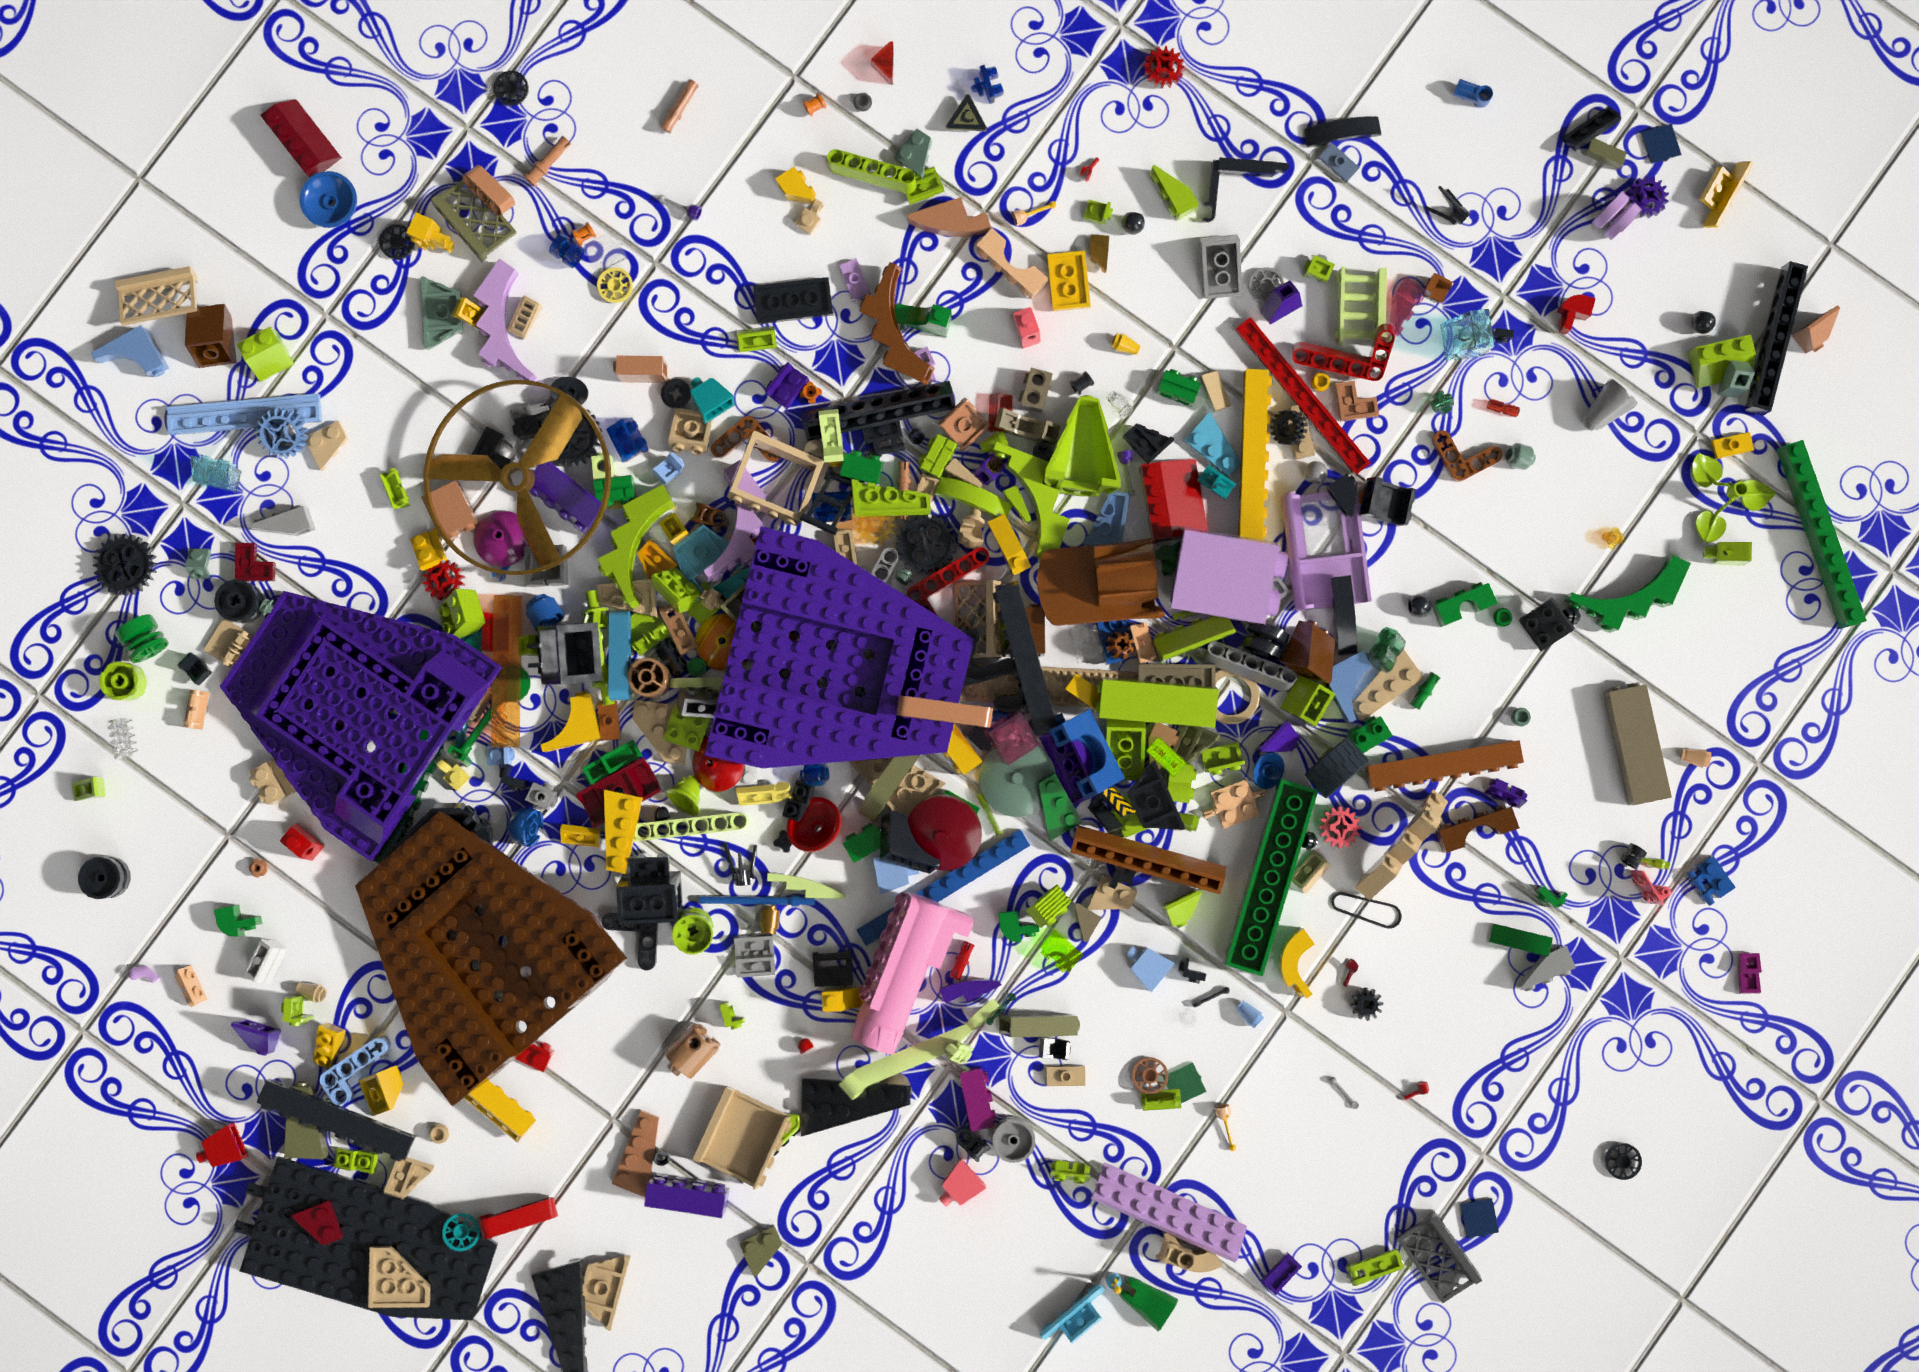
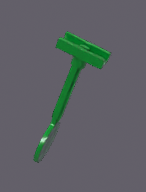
[447,665,531,768]

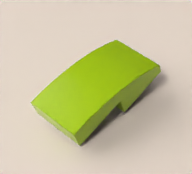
[334,1147,379,1174]

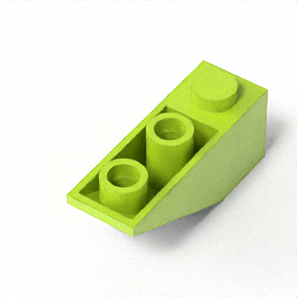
[1150,165,1199,221]

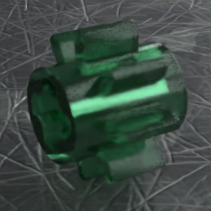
[1430,390,1454,415]

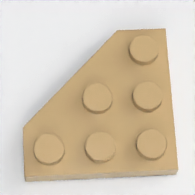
[632,700,687,765]
[368,1246,430,1308]

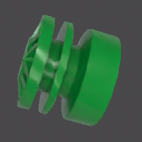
[115,614,169,663]

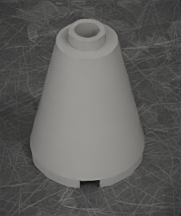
[1583,378,1638,431]

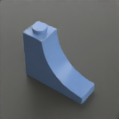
[91,325,169,377]
[1325,651,1372,724]

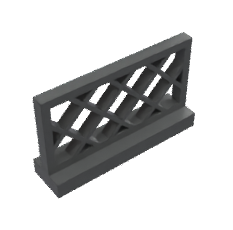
[1396,1210,1483,1304]

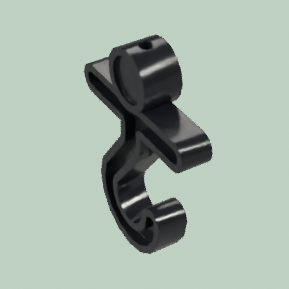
[963,628,1026,713]

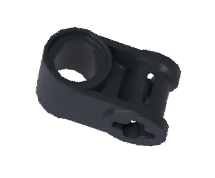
[955,1126,991,1163]

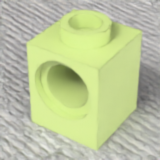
[591,452,615,480]

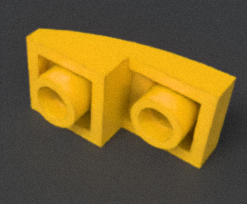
[1065,674,1100,710]

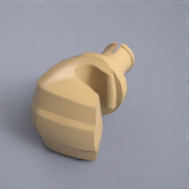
[957,507,985,549]

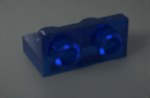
[606,417,649,463]
[812,491,852,523]

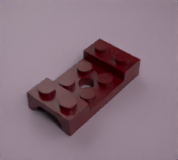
[575,757,664,828]

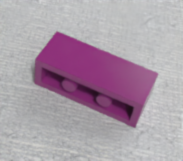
[959,1067,997,1132]

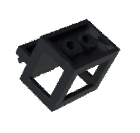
[526,622,602,685]
[616,853,683,924]

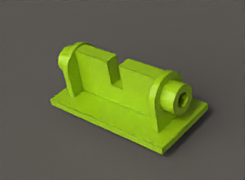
[379,468,410,510]
[1141,1089,1182,1111]
[1050,1160,1090,1184]

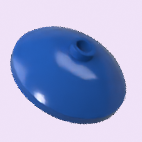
[300,171,357,228]

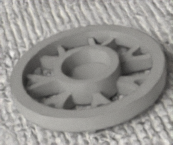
[1248,267,1284,303]

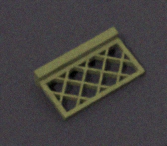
[431,179,517,262]

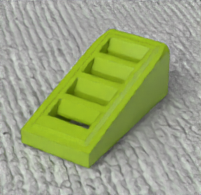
[1003,485,1031,524]

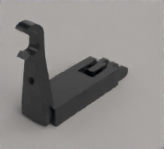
[1202,157,1289,223]

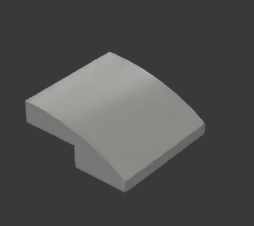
[734,934,775,978]

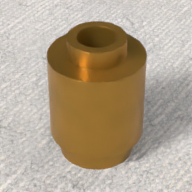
[759,906,780,934]

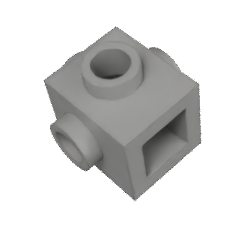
[525,782,558,812]

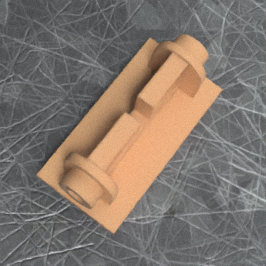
[183,689,209,730]
[174,965,208,1007]

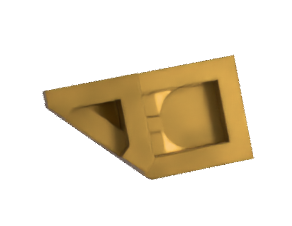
[1089,234,1110,273]

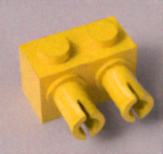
[406,212,455,253]

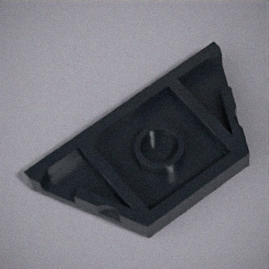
[1127,760,1186,830]

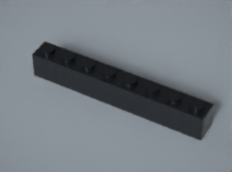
[992,580,1057,736]
[256,1079,417,1162]

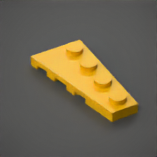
[604,790,643,874]

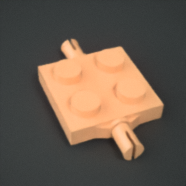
[1203,779,1267,829]

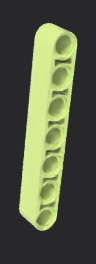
[633,812,749,842]

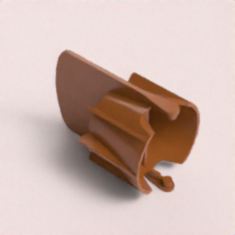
[1037,538,1165,626]

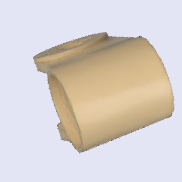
[1155,1238,1195,1270]

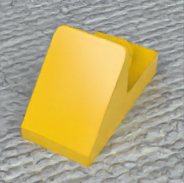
[451,297,485,329]

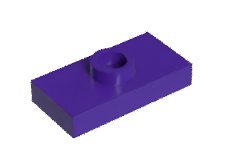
[1261,1252,1302,1295]

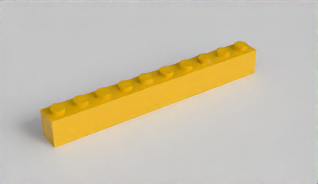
[1238,369,1272,540]

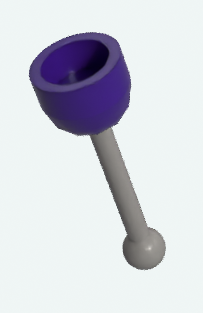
[658,194,702,221]
[1117,450,1135,497]

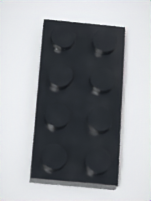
[753,277,833,325]

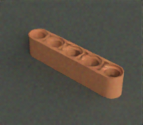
[896,695,993,728]

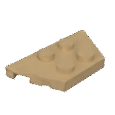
[583,1255,631,1331]

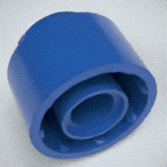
[526,594,564,632]

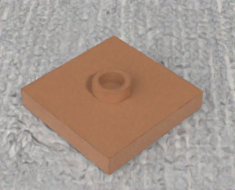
[938,397,990,451]

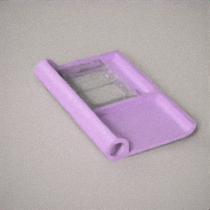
[1281,492,1372,611]

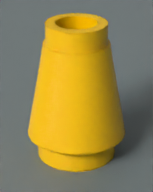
[1111,333,1141,355]

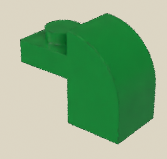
[214,905,262,937]
[998,910,1040,942]

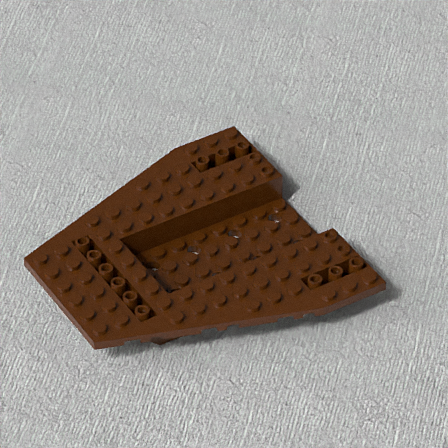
[355,812,628,1107]

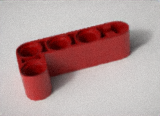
[477,1197,558,1240]

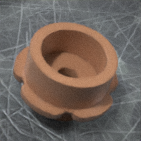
[249,858,268,878]

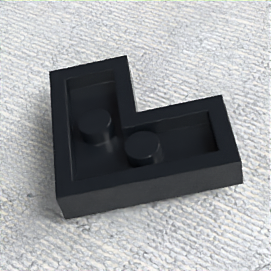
[471,426,513,470]

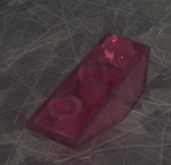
[1388,277,1425,337]

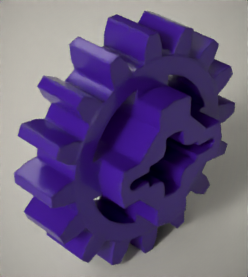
[1626,176,1669,218]

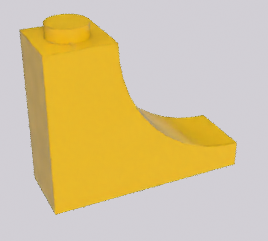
[541,691,601,752]
[822,987,863,1012]

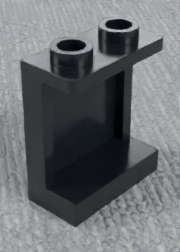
[1359,477,1416,527]

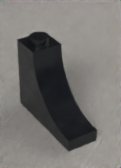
[880,810,940,874]

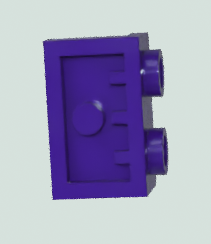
[765,362,810,410]

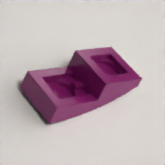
[1738,953,1762,994]

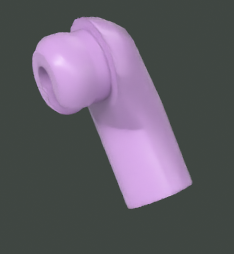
[128,965,159,984]

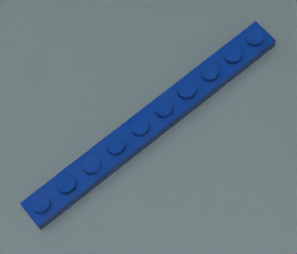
[856,829,1030,946]

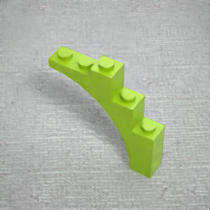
[598,484,675,609]

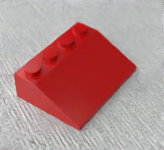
[1139,459,1208,542]

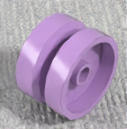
[1592,191,1642,240]

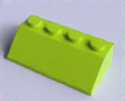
[1152,615,1236,662]

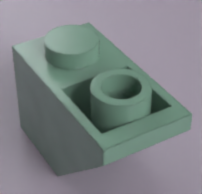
[1717,360,1755,398]

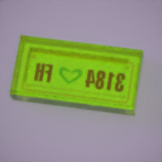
[1146,737,1187,777]

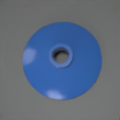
[1252,752,1285,789]

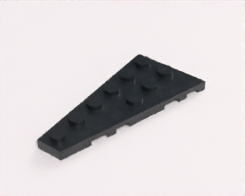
[531,1259,588,1372]

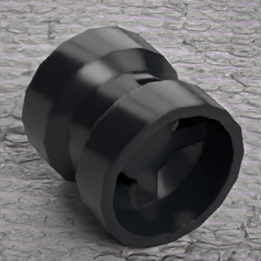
[1620,843,1647,870]

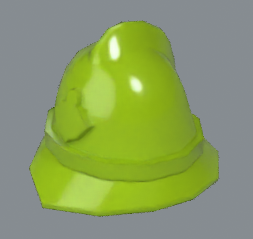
[666,775,700,816]

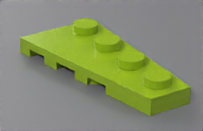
[851,479,931,517]

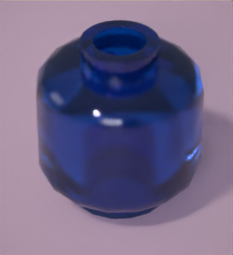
[800,763,830,787]

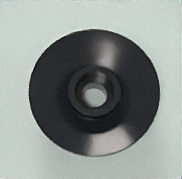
[550,377,589,405]

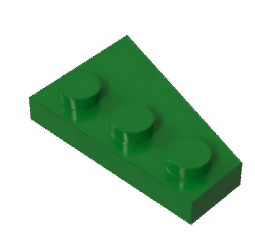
[1037,772,1082,842]

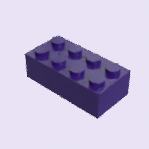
[644,1174,730,1218]

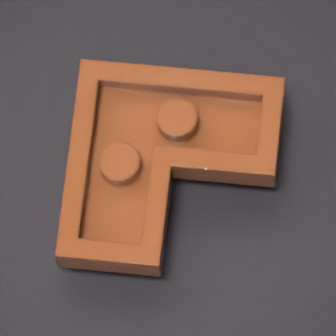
[1335,381,1379,422]

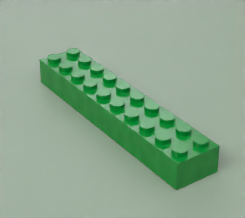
[1222,779,1319,977]

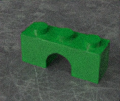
[1432,581,1498,627]

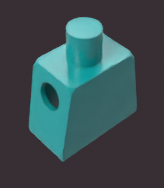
[690,377,735,424]

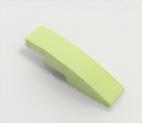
[767,873,845,899]

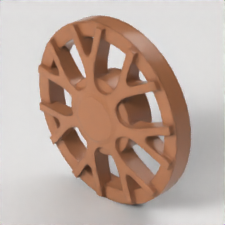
[1132,1057,1169,1094]

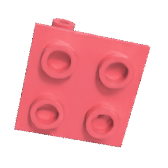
[1630,870,1671,905]

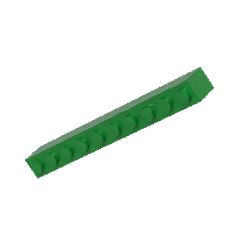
[1776,440,1867,629]

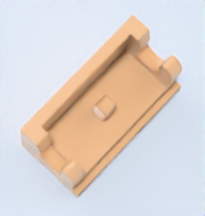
[1128,622,1157,664]

